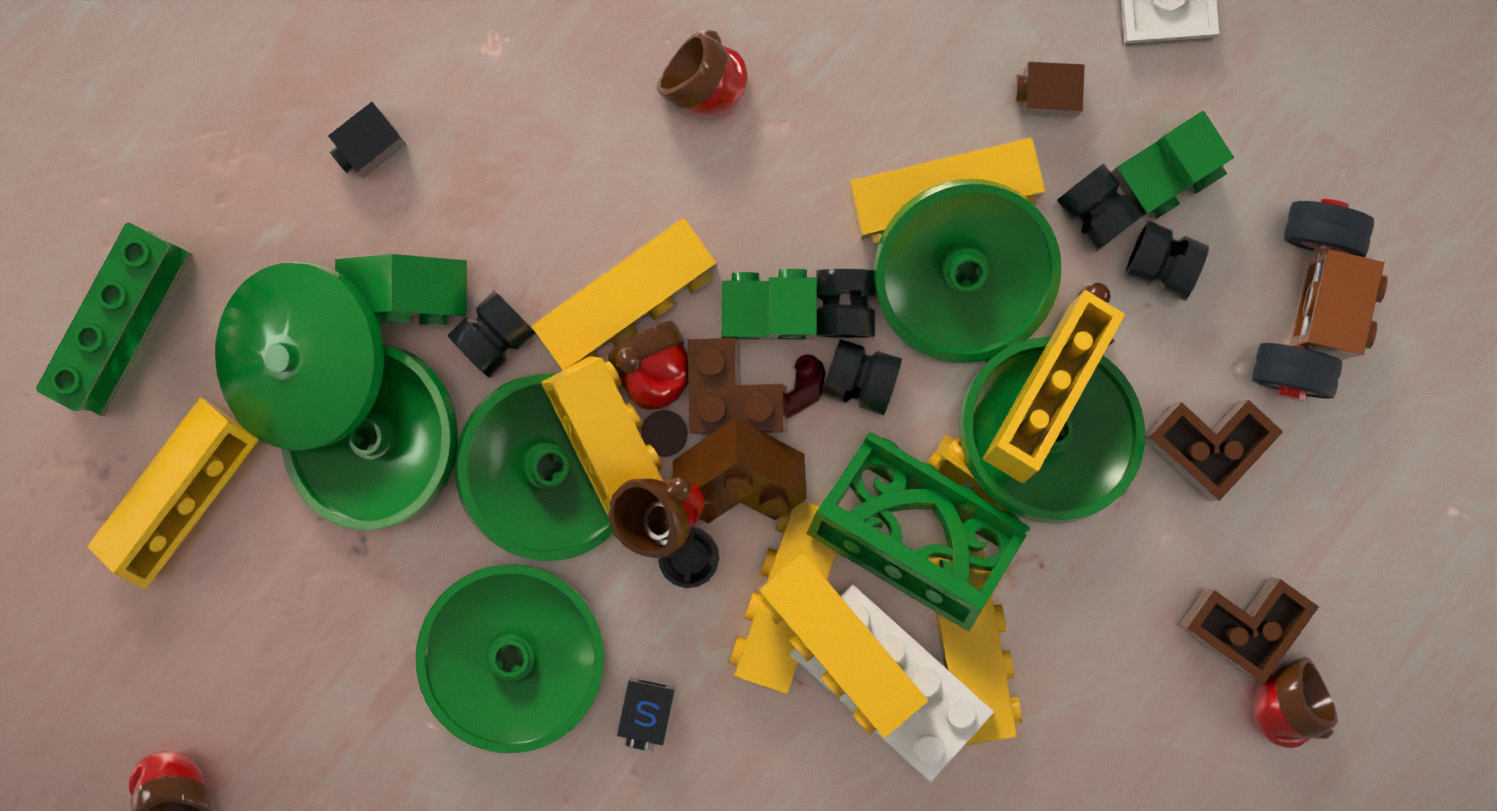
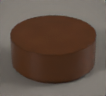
[641,410,688,457]

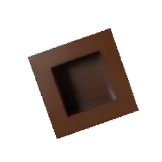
[1014,62,1085,117]

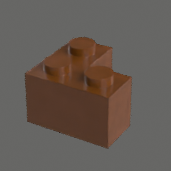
[688,338,788,434]
[1145,400,1283,501]
[673,417,807,524]
[1178,577,1319,684]

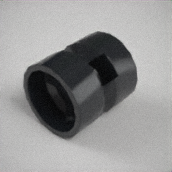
[1057,163,1144,251]
[1124,220,1209,301]
[816,269,875,338]
[447,290,536,378]
[821,339,902,416]
[658,526,720,588]

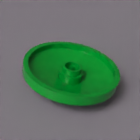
[873,179,1061,363]
[215,262,384,450]
[959,337,1146,524]
[281,343,458,530]
[455,373,613,561]
[416,564,605,753]

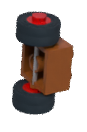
[1252,199,1388,401]

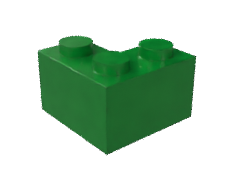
[1111,110,1234,219]
[335,254,467,326]
[721,269,817,340]

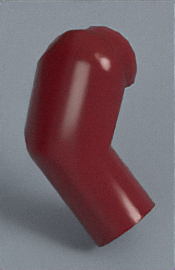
[786,354,826,419]

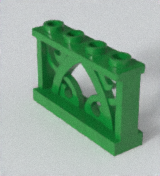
[36,223,192,416]
[806,433,1030,632]

